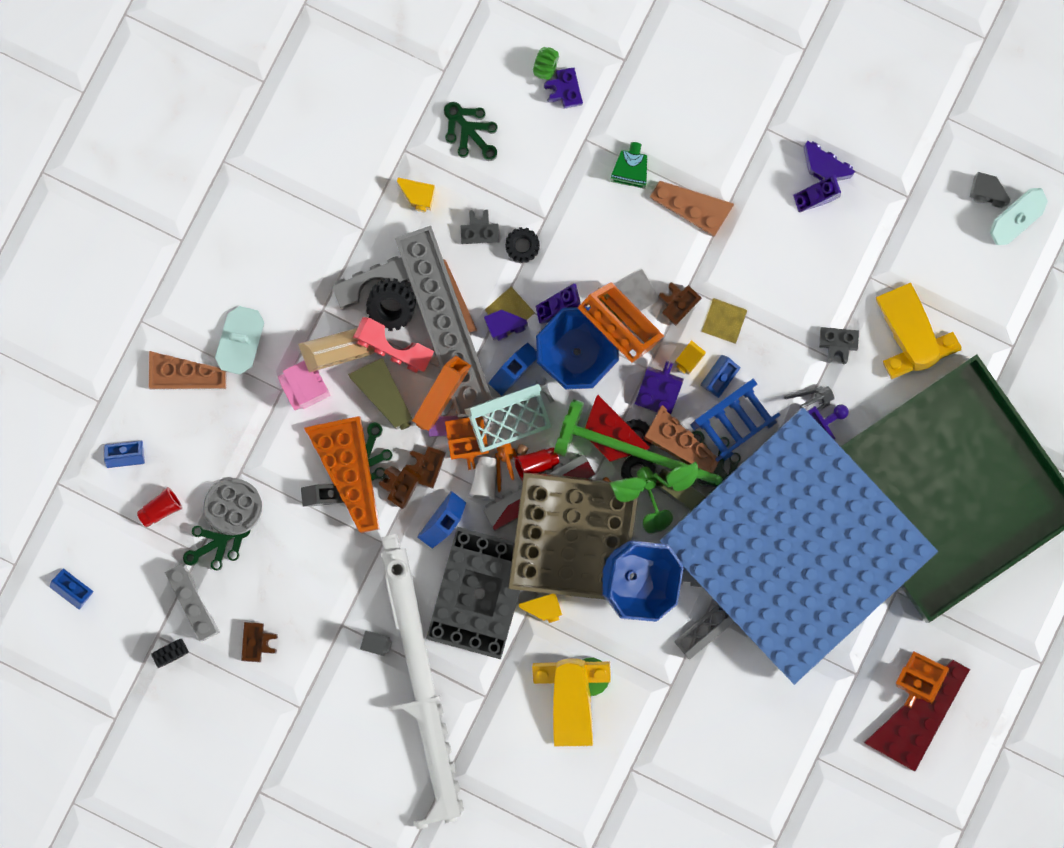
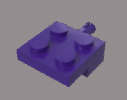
[634,361,684,415]

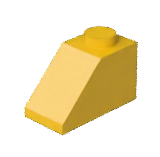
[397,178,436,212]
[675,340,706,374]
[519,594,562,623]

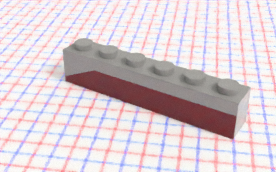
[483,453,595,531]

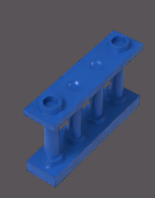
[690,378,781,462]

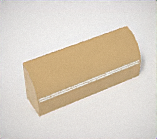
[298,328,375,373]

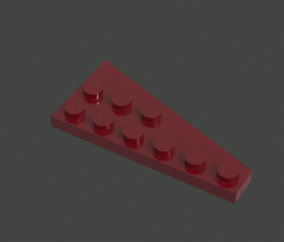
[863,660,970,772]

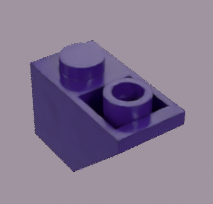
[484,310,528,341]

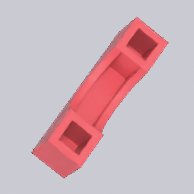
[353,317,434,373]

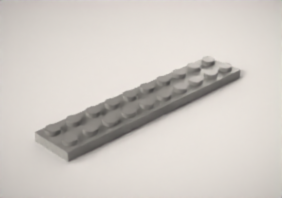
[395,225,492,419]

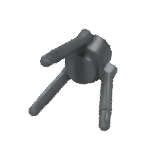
[784,386,835,412]

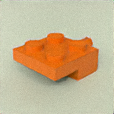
[445,416,489,470]
[896,651,949,708]

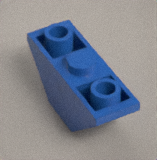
[488,342,537,396]
[417,491,467,549]

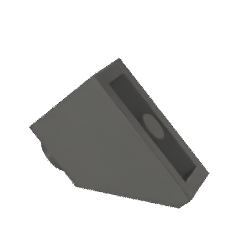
[301,484,344,507]

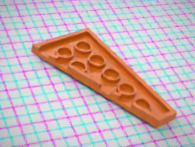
[304,416,380,533]

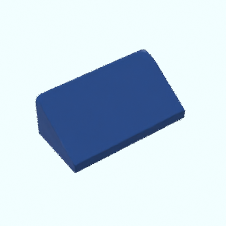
[700,355,741,398]
[104,440,145,468]
[50,568,94,610]

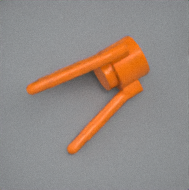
[495,443,517,492]

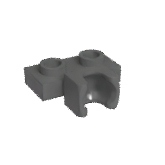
[460,210,499,244]
[819,327,859,364]

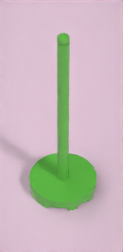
[554,399,723,485]

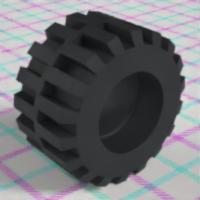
[366,278,416,331]

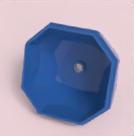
[536,307,619,390]
[603,540,684,622]

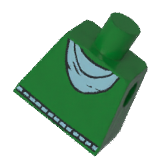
[610,142,647,189]

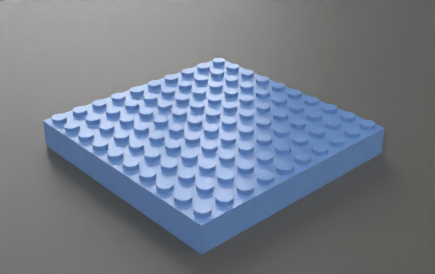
[659,408,938,685]

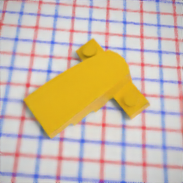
[876,283,962,380]
[532,658,611,747]

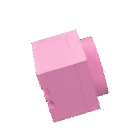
[278,360,331,411]

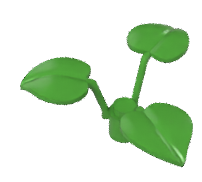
[610,462,698,534]

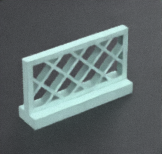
[464,384,552,453]

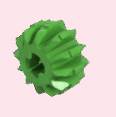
[533,47,559,80]

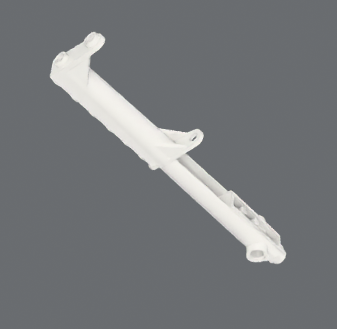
[380,534,464,829]

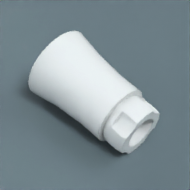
[469,456,497,500]

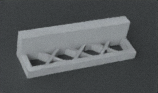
[674,604,735,660]

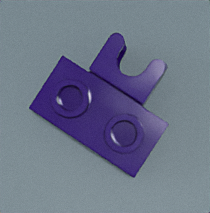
[544,67,583,109]

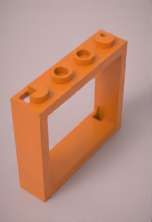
[577,282,664,363]

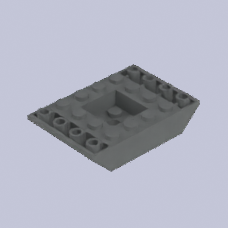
[426,527,520,660]

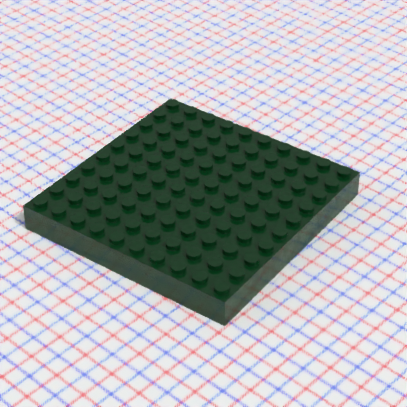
[841,354,1064,623]

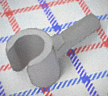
[536,377,554,403]

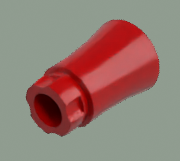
[514,447,560,481]
[137,487,183,527]

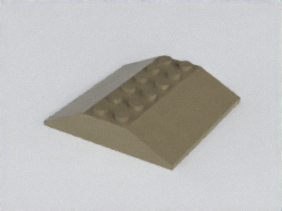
[508,473,638,600]

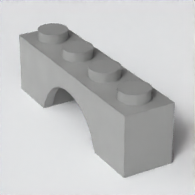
[331,256,410,310]
[165,563,220,641]

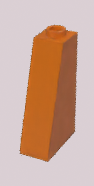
[412,355,472,431]

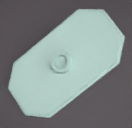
[990,188,1048,245]
[215,306,265,375]

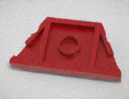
[585,395,650,462]

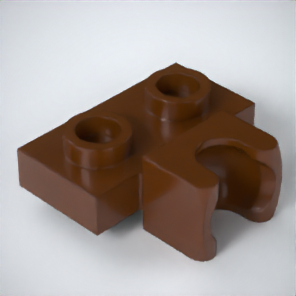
[658,282,702,326]
[405,446,446,489]
[379,466,422,509]
[241,622,278,662]

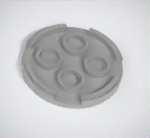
[204,479,262,535]

